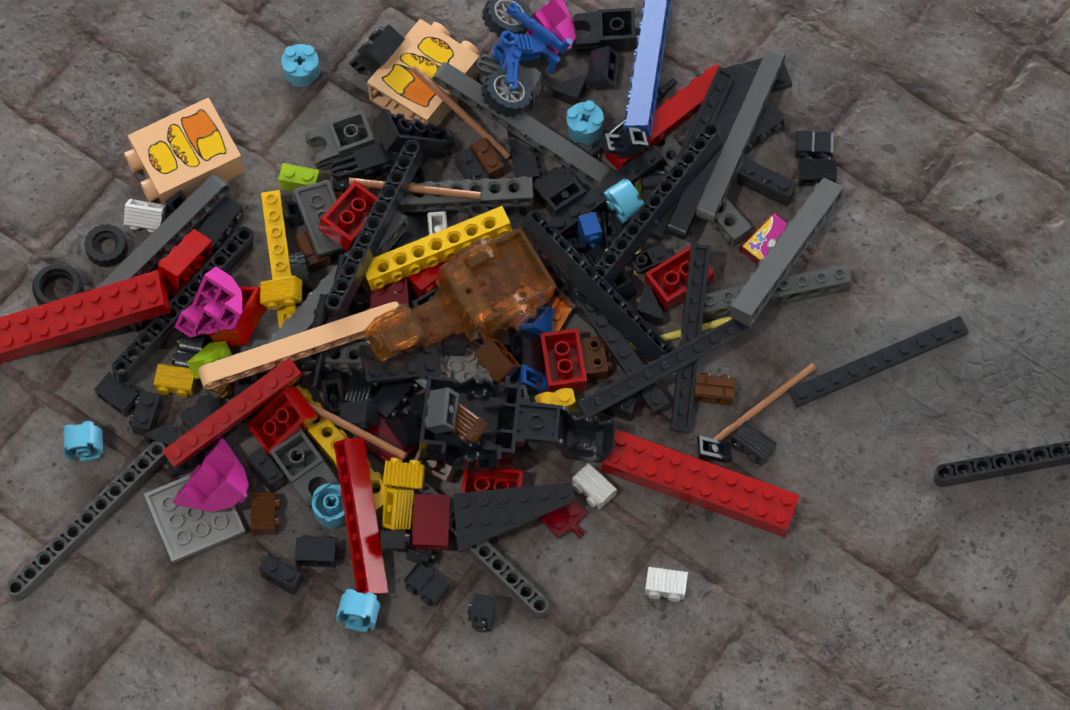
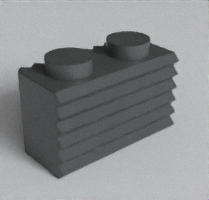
[425,387,459,434]

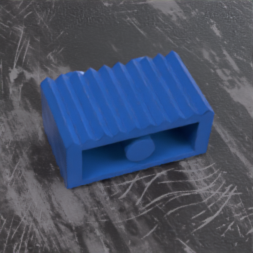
[578,212,603,251]

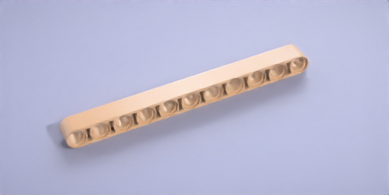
[198,302,405,389]

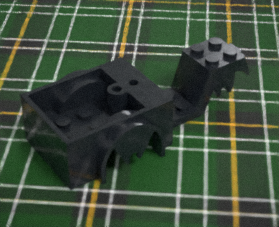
[419,370,615,471]

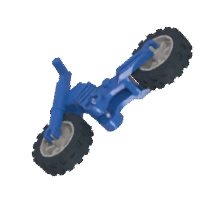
[481,0,573,117]

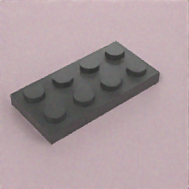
[293,180,352,258]

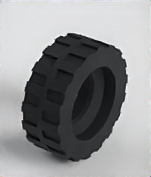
[84,224,128,268]
[288,252,313,295]

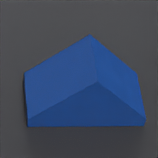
[519,306,553,336]
[518,364,548,395]

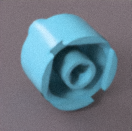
[281,44,320,87]
[567,100,604,145]
[604,178,644,224]
[63,421,103,461]
[312,483,346,529]
[336,589,380,632]

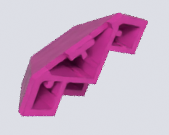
[507,0,575,54]
[175,267,242,337]
[172,438,249,512]

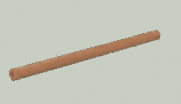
[411,65,511,159]
[349,178,481,199]
[713,363,816,441]
[306,400,407,460]

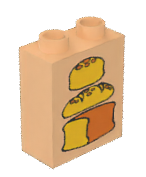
[367,19,480,126]
[124,97,245,210]

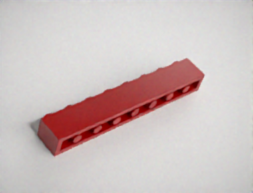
[605,64,719,170]
[162,357,303,469]
[334,438,388,596]

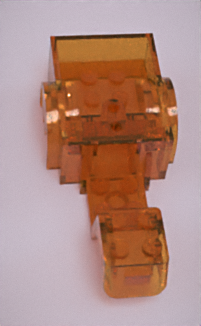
[365,227,556,361]

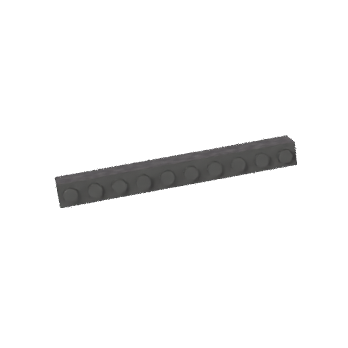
[729,178,843,327]
[268,211,410,343]

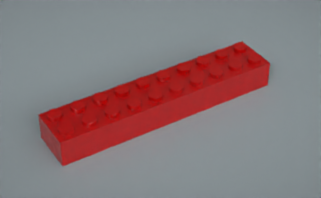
[0,270,171,364]
[601,429,800,538]

